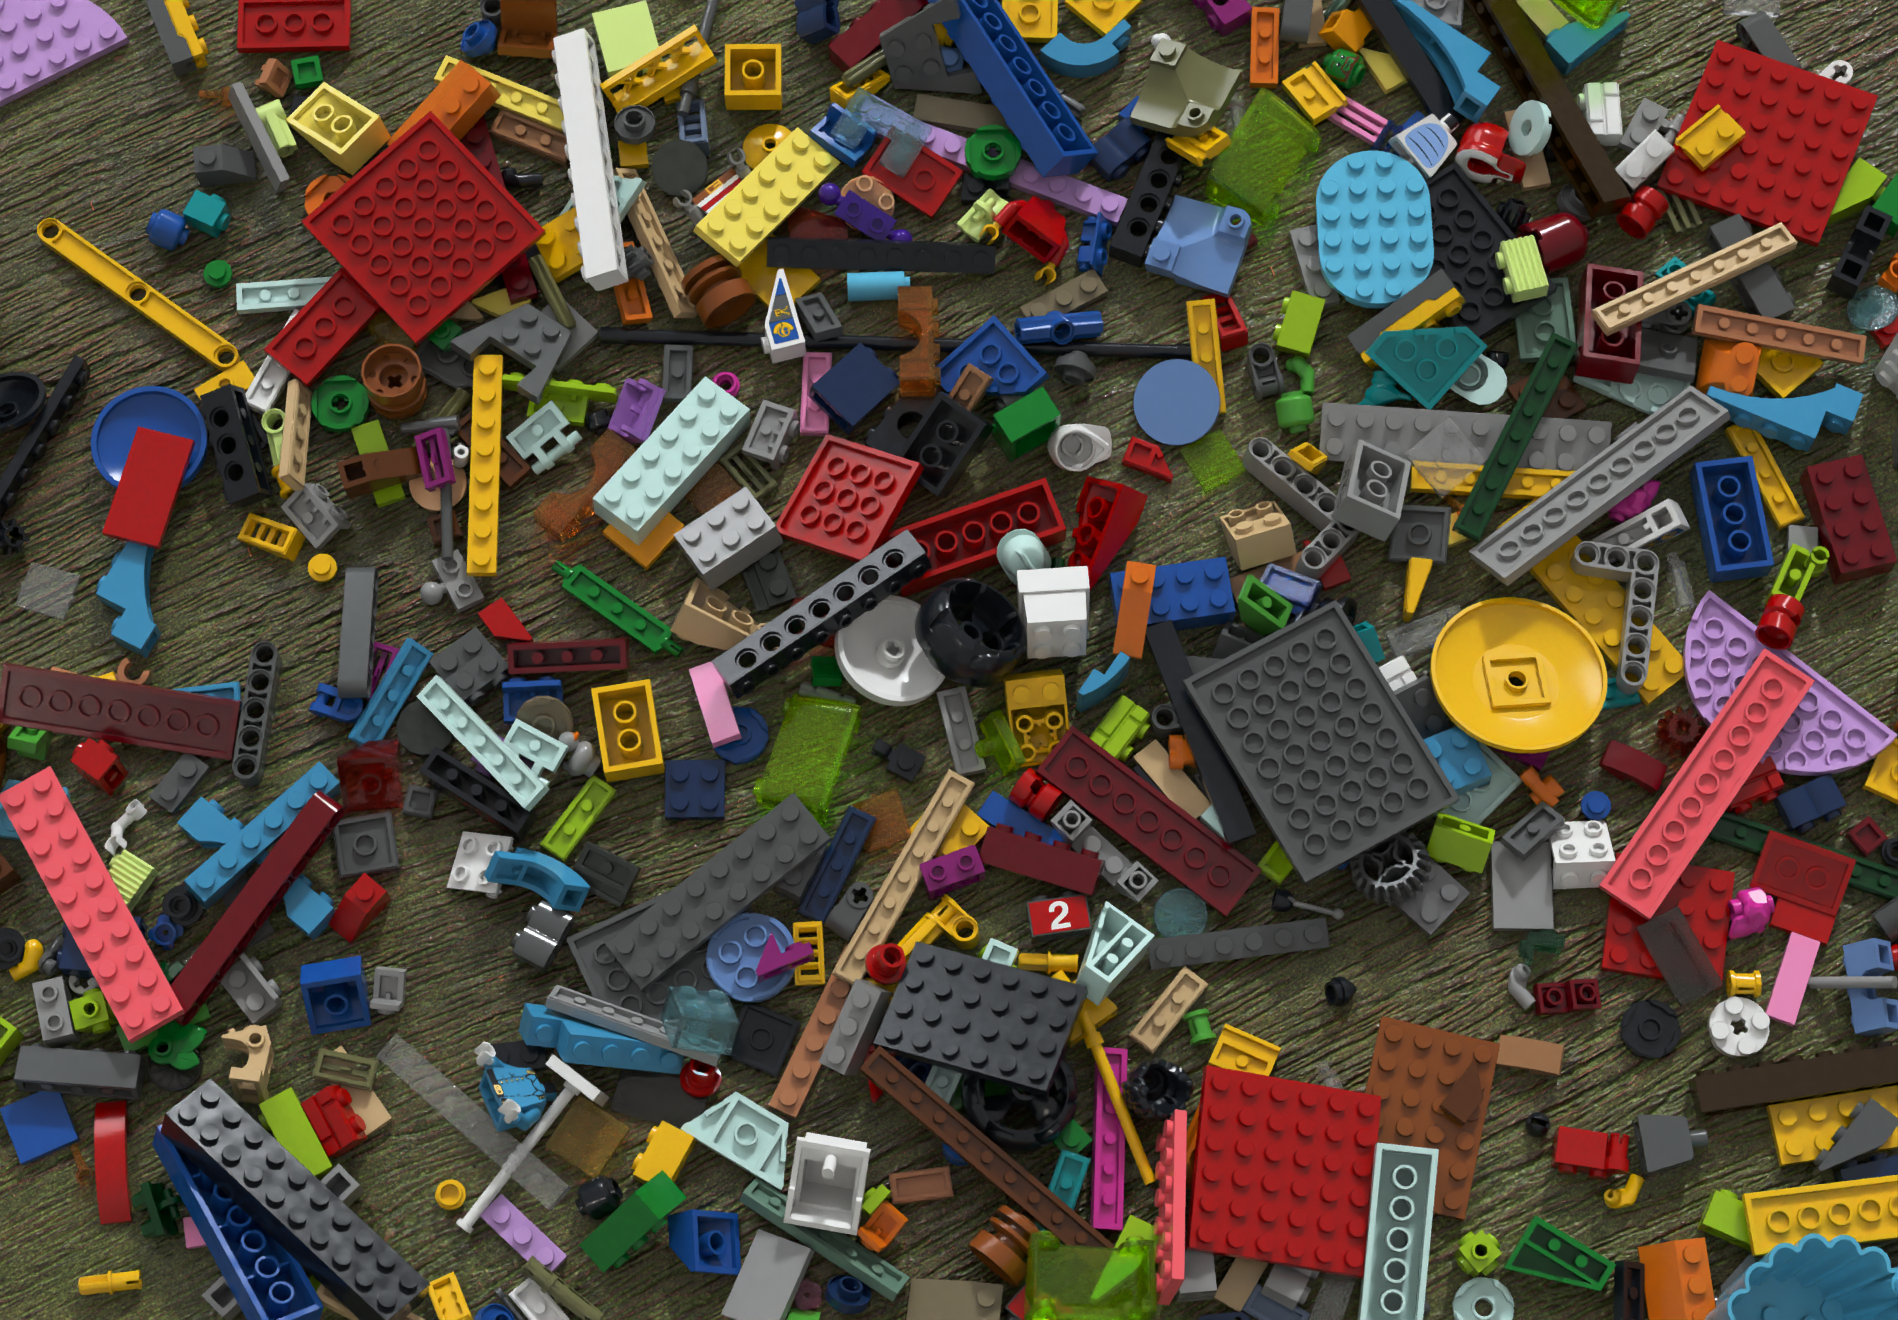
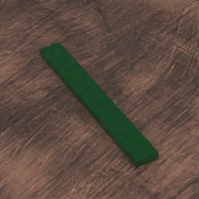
[1452,332,1579,543]
[1707,812,1898,901]

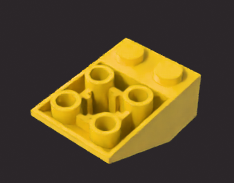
[1003,669,1069,768]

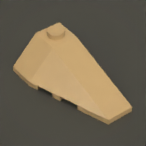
[670,577,779,651]

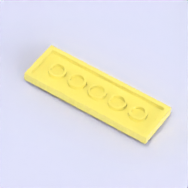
[693,127,841,267]

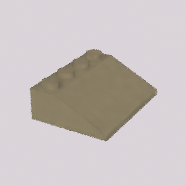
[906,1278,1003,1320]

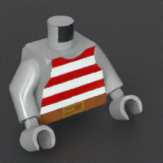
[673,148,751,226]

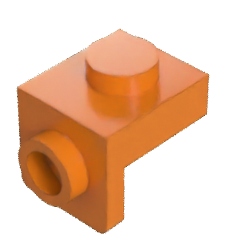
[857,1200,909,1253]

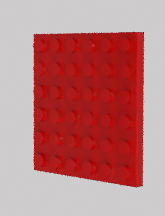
[1656,40,1878,247]
[301,111,546,346]
[1185,1065,1381,1279]

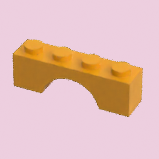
[1318,7,1373,53]

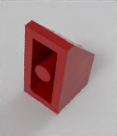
[328,873,391,945]

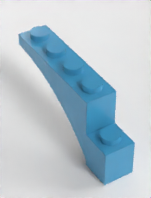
[1391,0,1501,123]
[1706,383,1864,452]
[96,542,162,658]
[518,1003,684,1074]

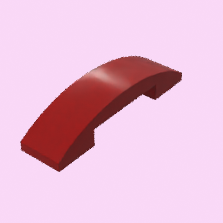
[94,1100,132,1225]

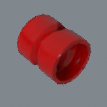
[1616,185,1669,240]
[1755,594,1805,650]
[1008,768,1063,823]

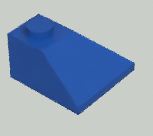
[668,1209,741,1276]

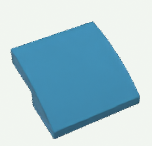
[1076,651,1130,712]

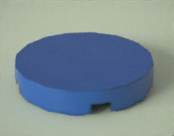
[710,706,769,765]

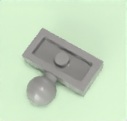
[420,549,484,613]

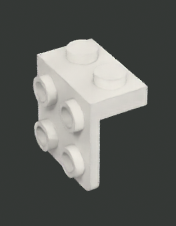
[1549,820,1616,889]

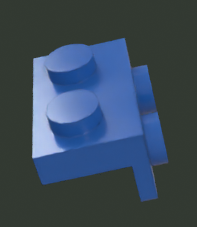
[809,102,878,168]
[502,676,564,725]

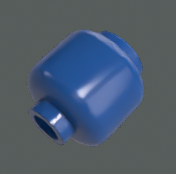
[145,209,190,251]

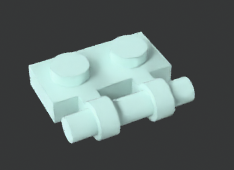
[506,401,582,475]
[503,718,569,787]

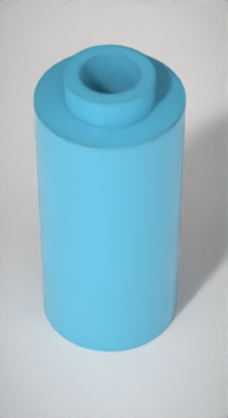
[847,271,911,301]

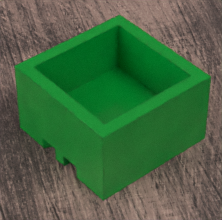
[992,386,1061,463]

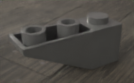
[1812,1098,1898,1177]

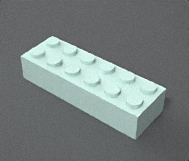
[592,376,750,546]
[1358,1143,1439,1320]

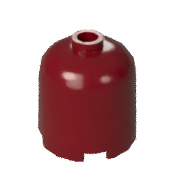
[1516,212,1589,275]

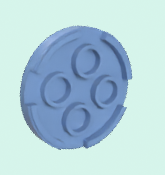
[1134,359,1221,446]
[706,912,795,1003]

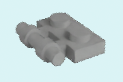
[1618,98,1685,153]

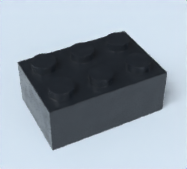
[897,391,995,499]

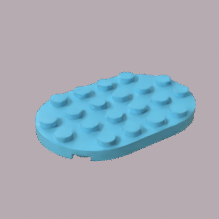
[1316,151,1434,309]

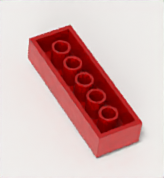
[882,477,1066,597]

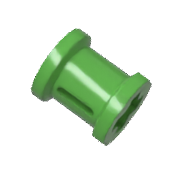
[1183,1009,1217,1046]

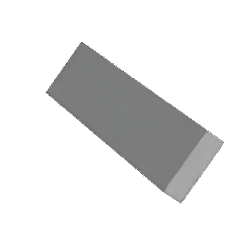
[228,82,290,194]

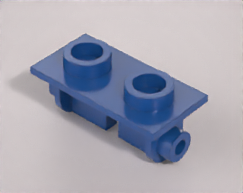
[1076,212,1112,276]

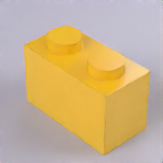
[631,1120,696,1184]

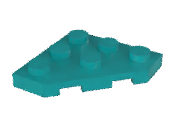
[1364,326,1488,410]

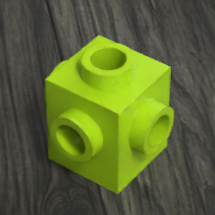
[68,988,119,1034]
[1454,1230,1502,1278]

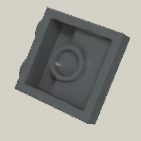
[429,627,511,706]

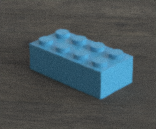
[1423,726,1492,796]

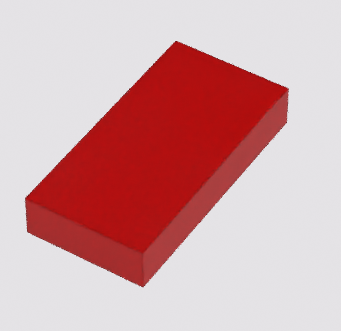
[1768,897,1836,946]

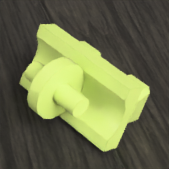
[957,188,1009,243]

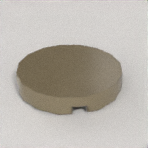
[515,696,574,740]

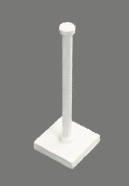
[456,1055,610,1234]

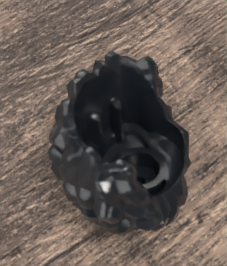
[1121,1058,1194,1123]

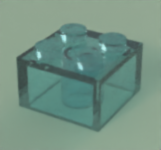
[660,986,740,1055]

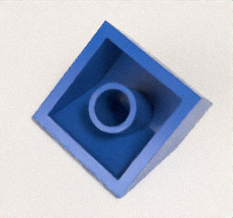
[300,956,372,1035]

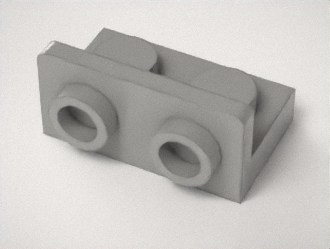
[742,399,801,470]
[281,483,351,549]
[220,952,284,1025]

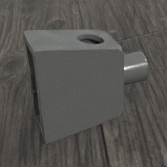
[1632,1114,1708,1178]

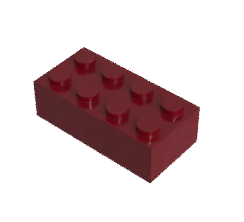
[1575,263,1644,384]
[1799,454,1897,585]

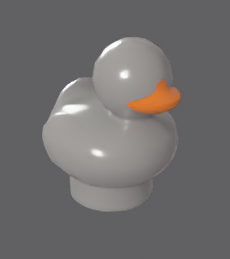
[558,731,602,778]

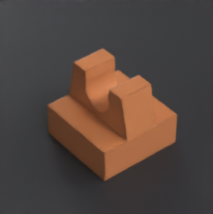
[254,58,293,98]

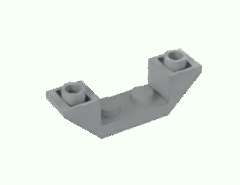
[1050,800,1159,903]

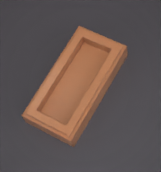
[889,1166,953,1206]

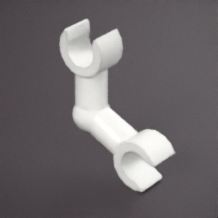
[104,799,147,856]

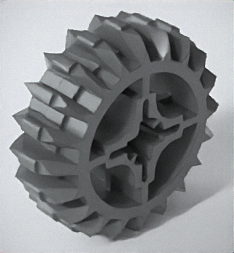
[1350,831,1432,907]

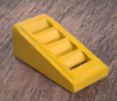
[829,69,891,114]
[1287,442,1329,475]
[237,513,305,562]
[1402,557,1433,622]
[792,921,825,986]

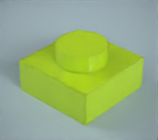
[862,1184,891,1218]

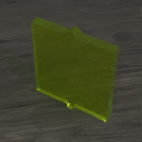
[1179,429,1246,493]

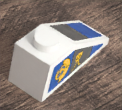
[761,269,806,364]
[1592,498,1690,564]

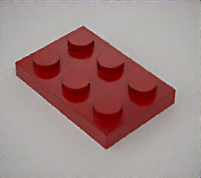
[862,126,964,220]
[1749,829,1856,917]

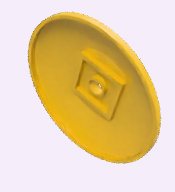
[1430,597,1607,753]

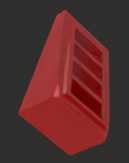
[1201,294,1248,352]

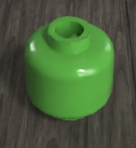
[1275,390,1315,434]

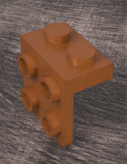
[497,0,558,59]

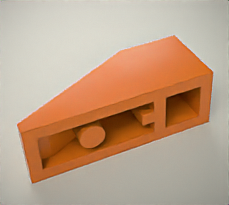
[1112,561,1156,660]

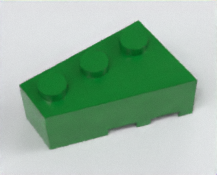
[579,1170,687,1273]
[1502,1215,1616,1291]

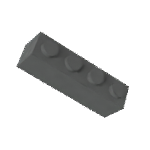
[1705,213,1795,320]
[14,1043,146,1100]

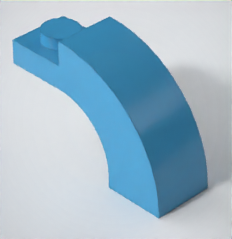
[1040,19,1131,78]
[484,847,590,912]

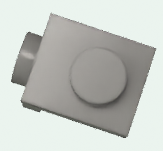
[369,966,407,1015]

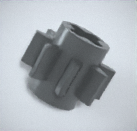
[624,244,654,281]

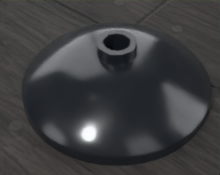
[0,372,47,434]

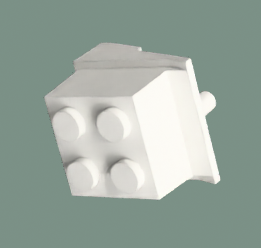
[1017,566,1090,659]
[783,1132,871,1236]

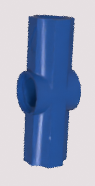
[1014,310,1103,345]

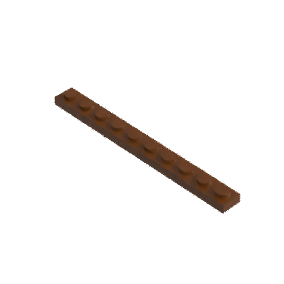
[859,1045,1115,1271]

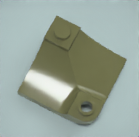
[1130,38,1243,137]

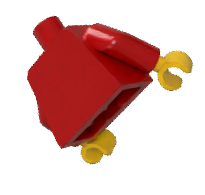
[979,196,1069,286]

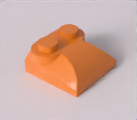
[1695,338,1762,397]

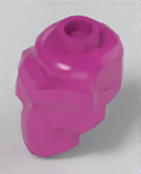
[1607,480,1661,524]
[1727,887,1775,940]

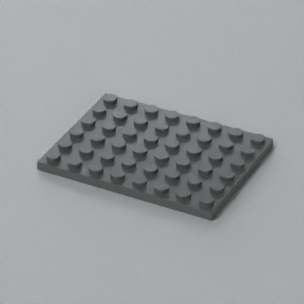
[1182,600,1460,885]

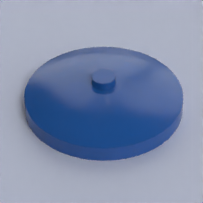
[91,386,209,489]

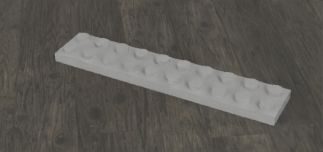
[1469,385,1731,586]
[1319,402,1612,471]

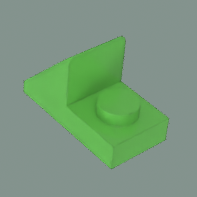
[7,726,54,760]

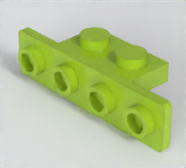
[501,372,618,427]

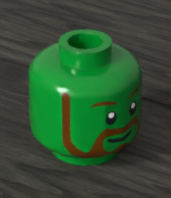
[1322,48,1366,89]

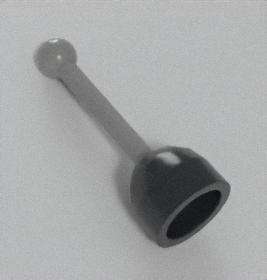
[1271,887,1344,920]

